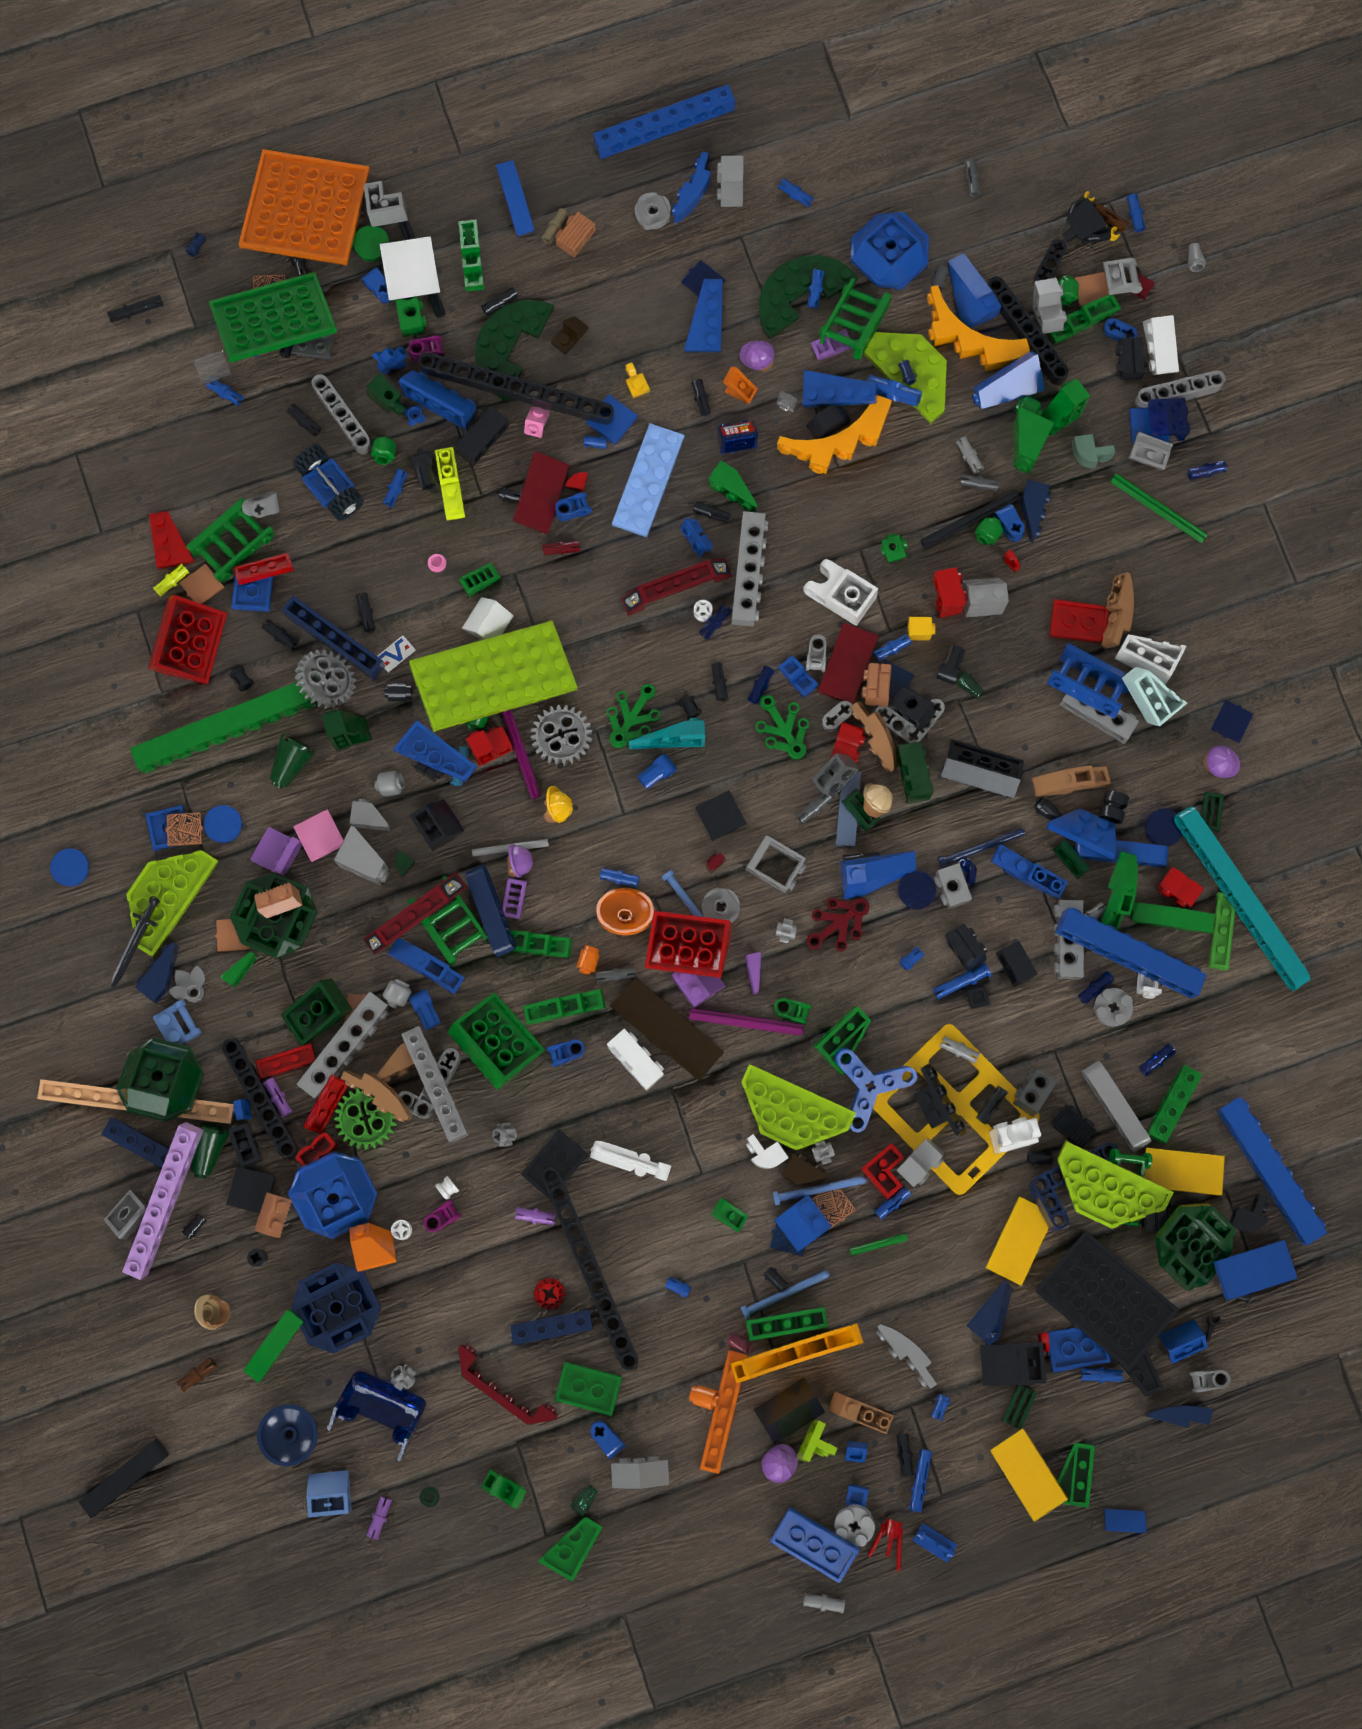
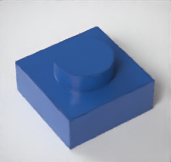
[233,1099,253,1121]
[845,1441,867,1463]
[845,1483,869,1507]

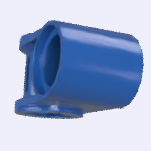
[361,267,393,304]
[555,492,592,521]
[994,504,1025,542]
[547,1039,586,1067]
[590,1420,626,1460]

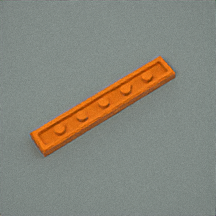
[700,1350,748,1474]

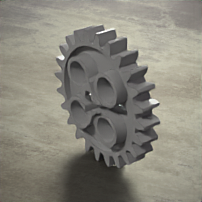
[295,649,356,709]
[531,705,592,766]

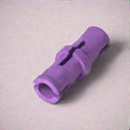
[263,1077,292,1118]
[515,1207,556,1226]
[366,1496,392,1540]

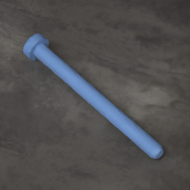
[661,870,704,917]
[772,1176,867,1205]
[740,1271,830,1320]

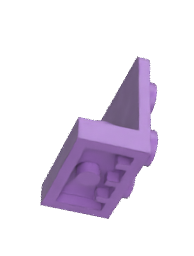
[251,827,302,877]

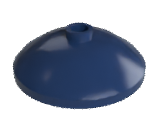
[257,1404,318,1466]

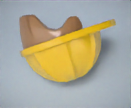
[543,786,573,823]

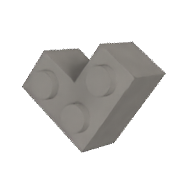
[717,156,743,207]
[364,181,408,227]
[1032,278,1067,334]
[897,1137,945,1187]
[611,1456,669,1489]

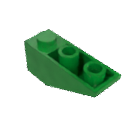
[708,460,757,513]

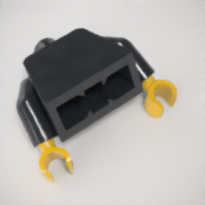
[1063,191,1120,243]

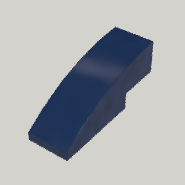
[1145,1405,1213,1428]

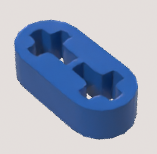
[1103,318,1138,342]

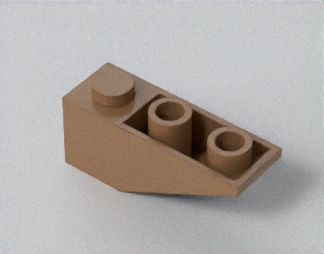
[376,1043,415,1083]
[828,1391,894,1434]

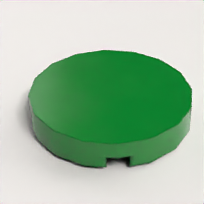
[353,225,390,262]

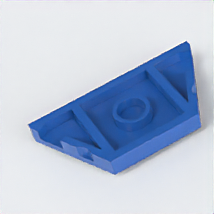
[1047,808,1116,860]

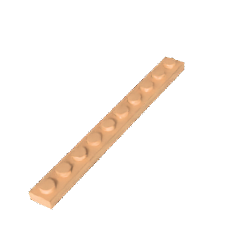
[37,1079,234,1124]

